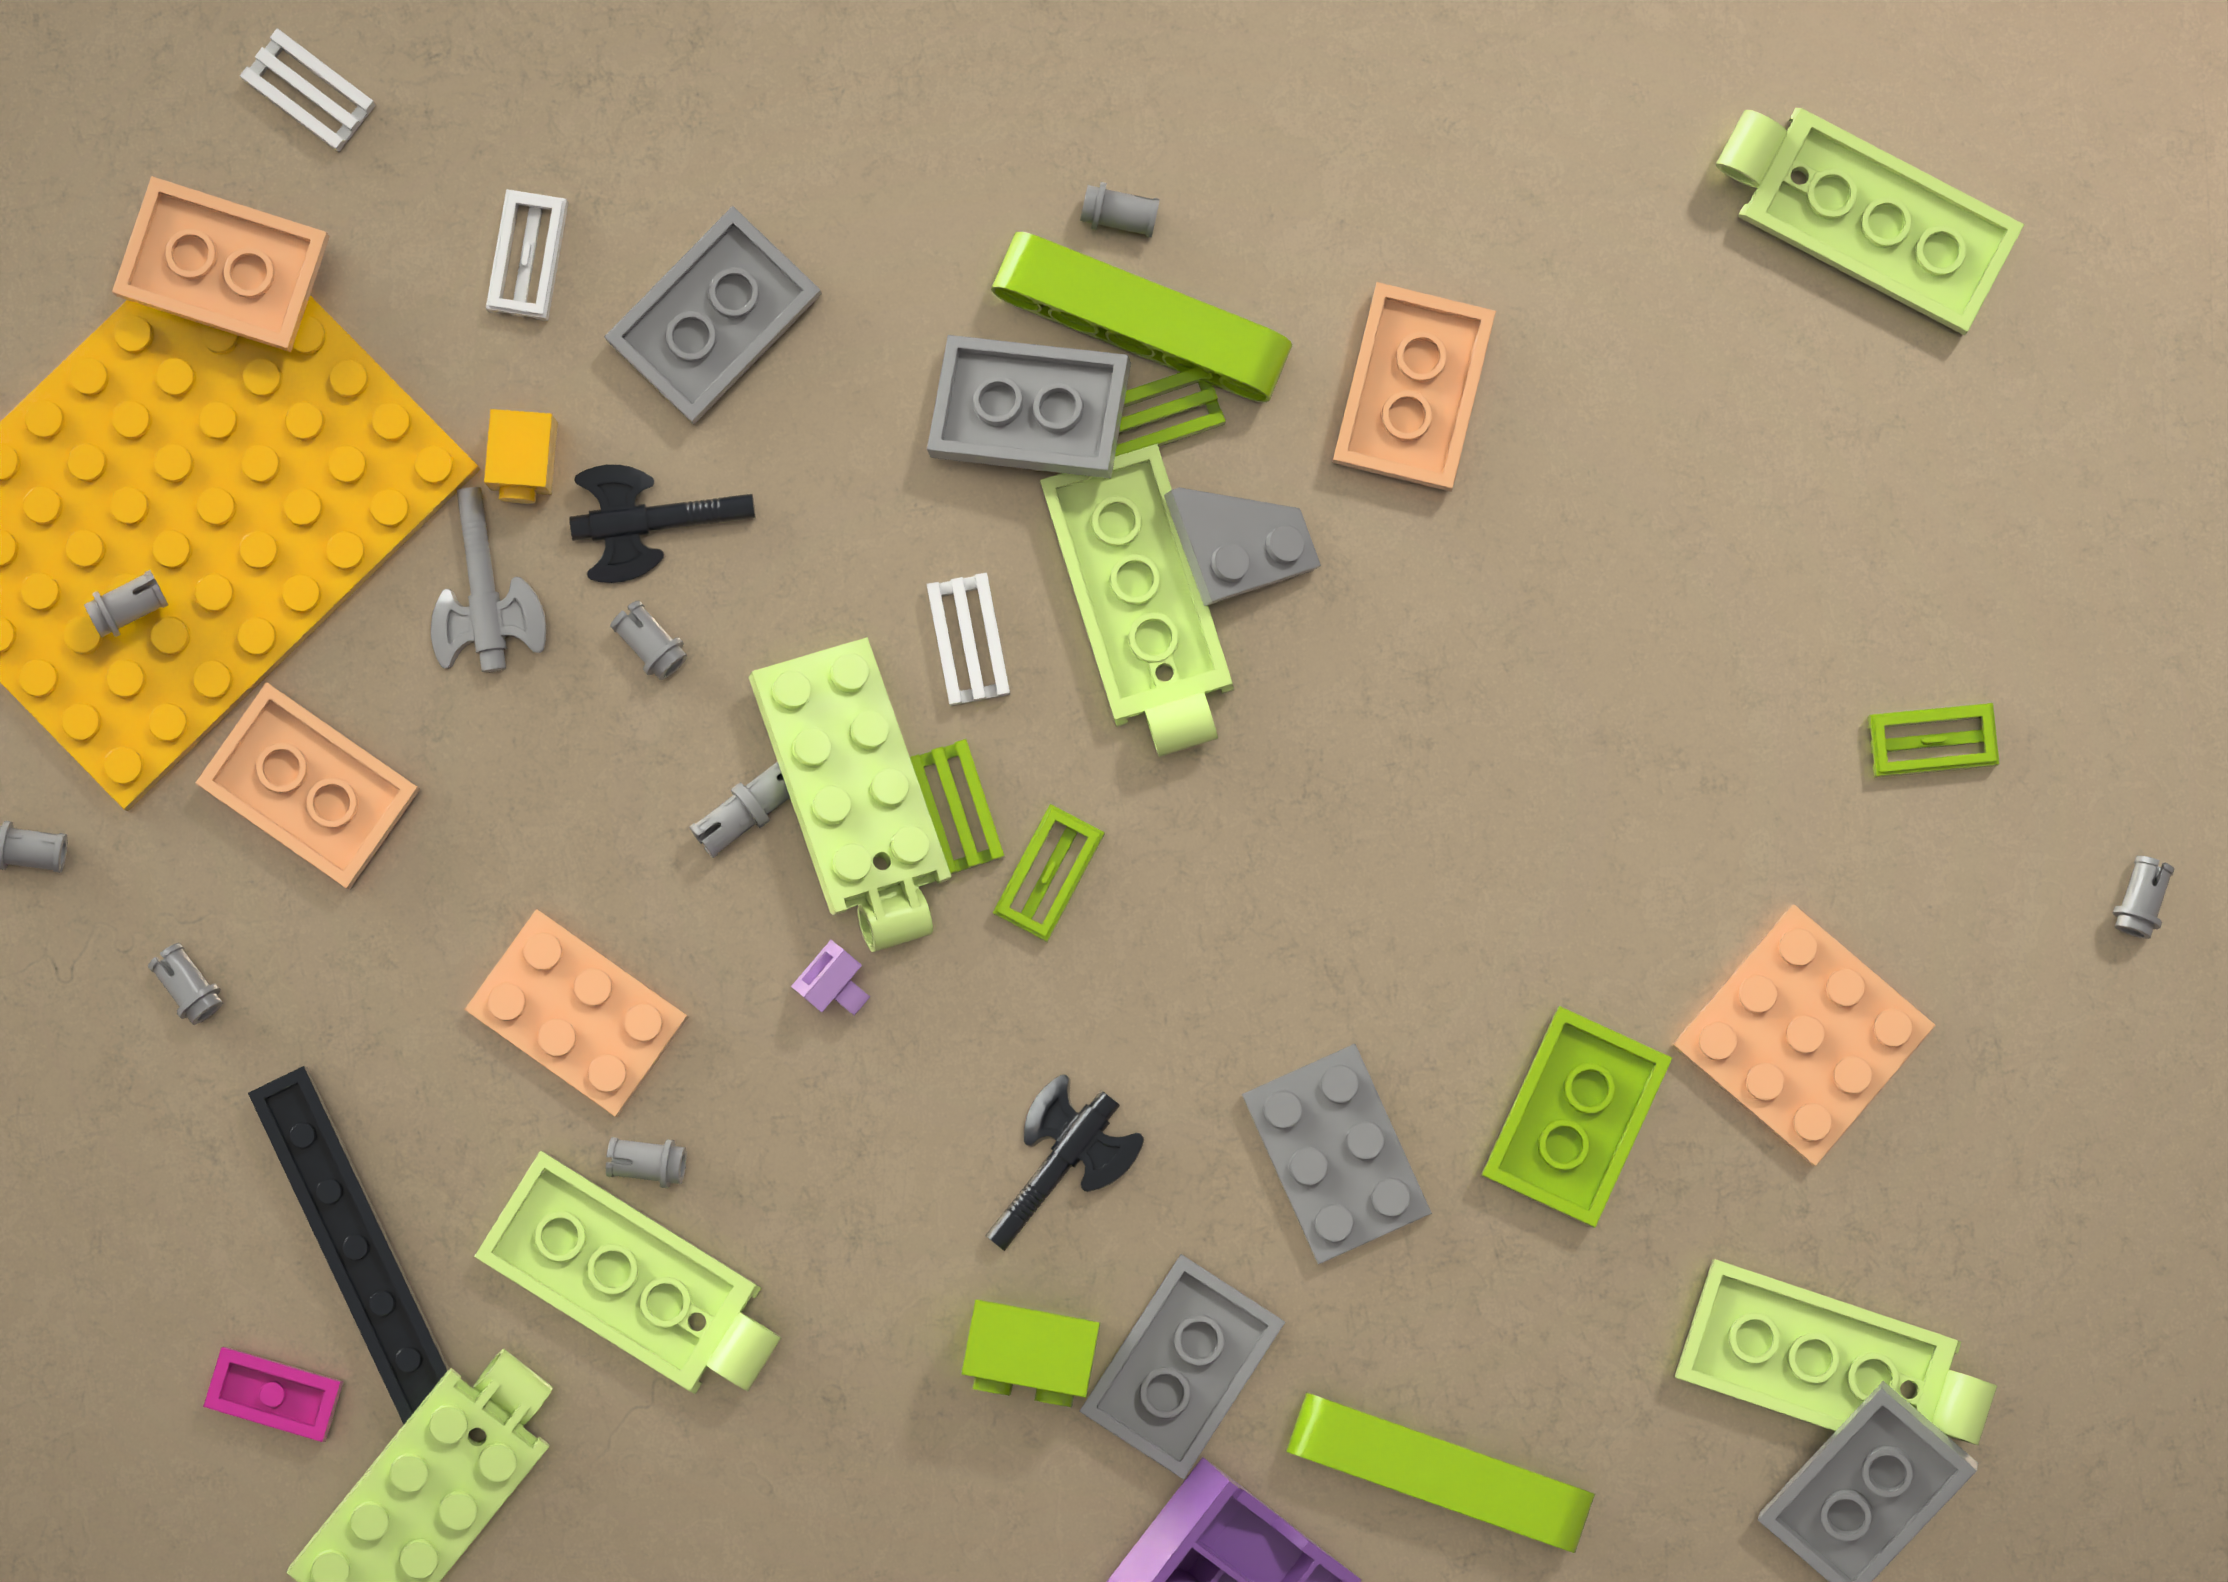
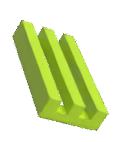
[1115,366,1226,457]
[1868,703,2000,778]
[910,739,1005,874]
[993,804,1105,943]

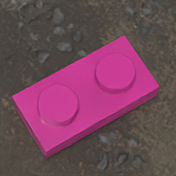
[203,1347,344,1442]

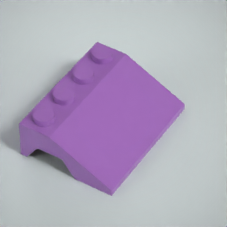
[1107,1457,1361,1582]

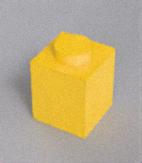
[484,409,558,504]

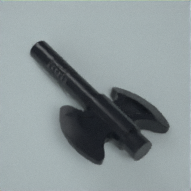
[569,464,756,583]
[985,1074,1144,1251]

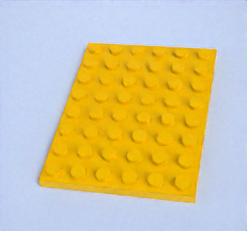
[0,295,481,811]

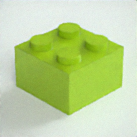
[962,1299,1101,1407]

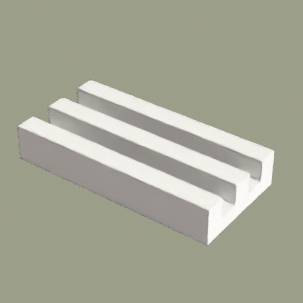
[240,28,376,153]
[486,189,568,322]
[927,572,1010,706]

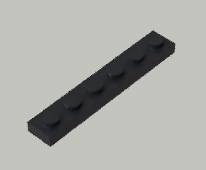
[248,1066,450,1424]

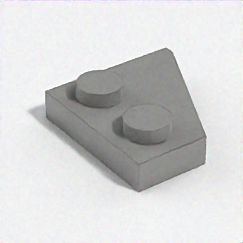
[1164,487,1321,606]

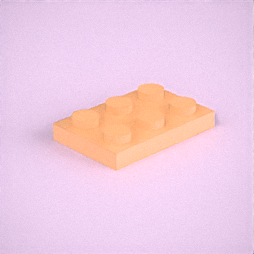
[112,176,330,352]
[1332,282,1496,492]
[195,682,420,890]
[464,909,689,1117]

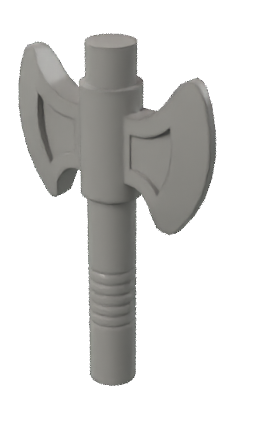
[431,487,546,672]

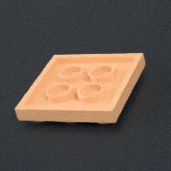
[1672,904,1936,1167]

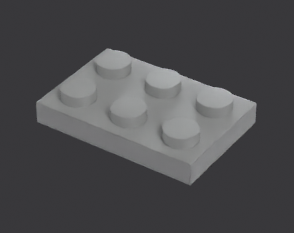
[604,206,822,425]
[927,335,1131,478]
[1242,1044,1432,1264]
[1079,1254,1285,1479]
[1758,1381,1978,1582]

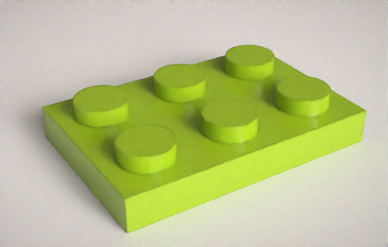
[1481,1006,1672,1228]

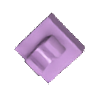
[791,940,870,1016]

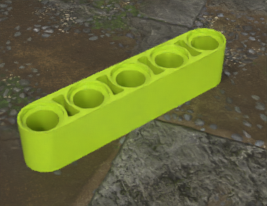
[991,232,1292,402]
[1286,1392,1595,1553]

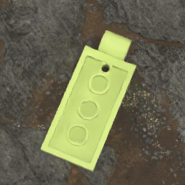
[1716,108,2025,336]
[1040,444,1234,757]
[749,637,952,952]
[474,1151,781,1394]
[1674,1259,1997,1445]
[287,1349,553,1582]

